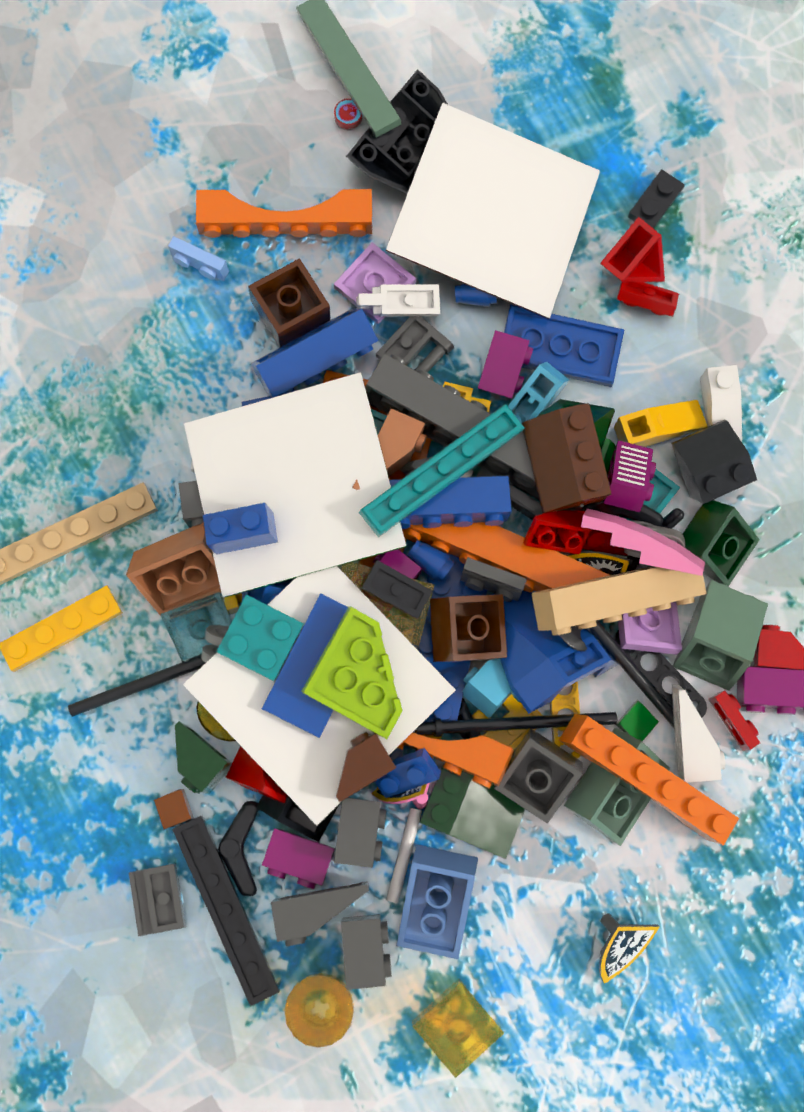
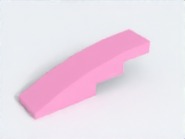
[581,508,705,576]

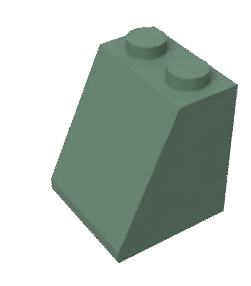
[673,580,768,691]

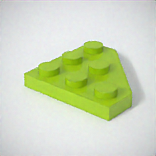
[301,606,403,739]

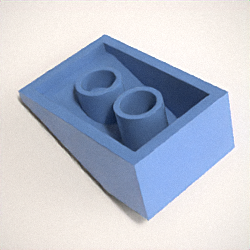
[397,845,478,959]

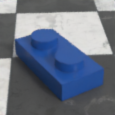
[374,748,441,798]

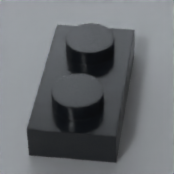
[628,169,685,229]
[361,560,432,619]

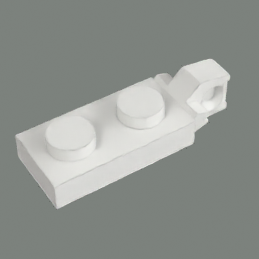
[356,284,440,317]

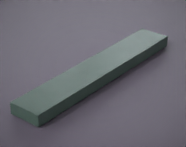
[296,0,401,138]

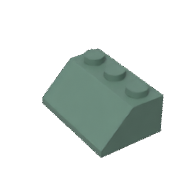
[564,728,670,846]

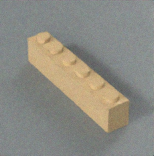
[532,566,706,635]

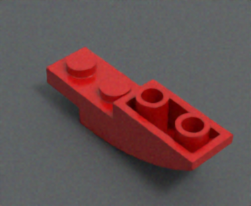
[523,511,627,556]

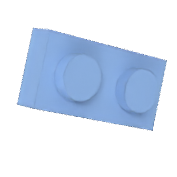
[168,236,229,281]

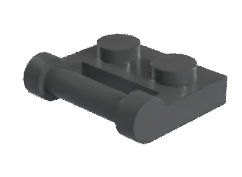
[376,316,454,373]

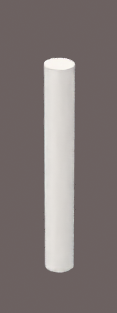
[386,808,422,904]

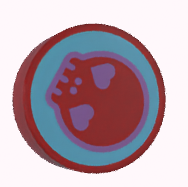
[334,99,363,130]

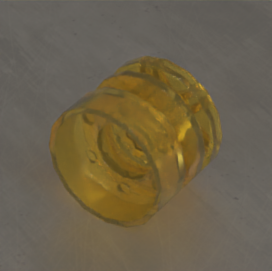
[284,973,354,1048]

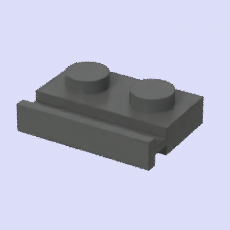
[460,557,527,602]
[129,863,186,937]

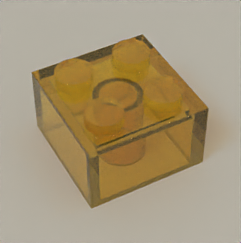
[412,978,504,1078]

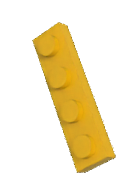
[0,585,123,672]

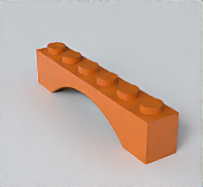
[196,189,372,238]
[559,714,739,846]
[397,732,514,789]

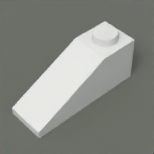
[700,365,742,442]
[672,684,725,783]

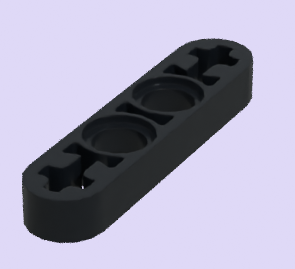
[613,630,707,718]

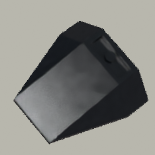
[346,69,448,194]

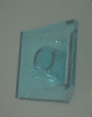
[161,592,232,662]

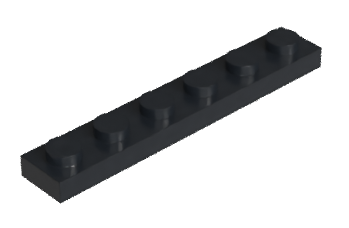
[172,815,280,1006]

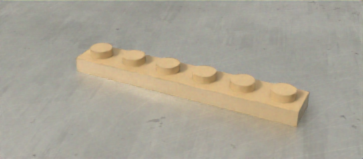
[0,482,158,585]

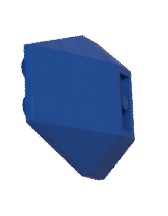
[492,590,618,714]

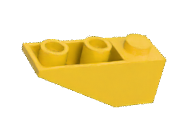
[614,399,708,447]

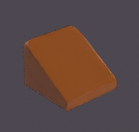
[154,789,194,830]

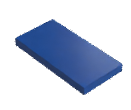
[504,305,625,387]
[262,593,348,738]

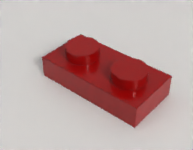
[617,281,679,317]
[708,690,760,751]

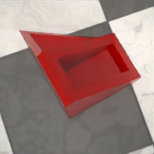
[600,217,665,282]

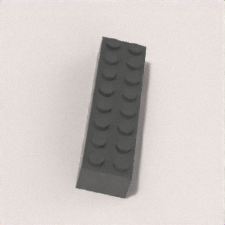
[365,353,584,511]

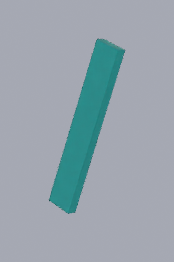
[359,404,525,538]

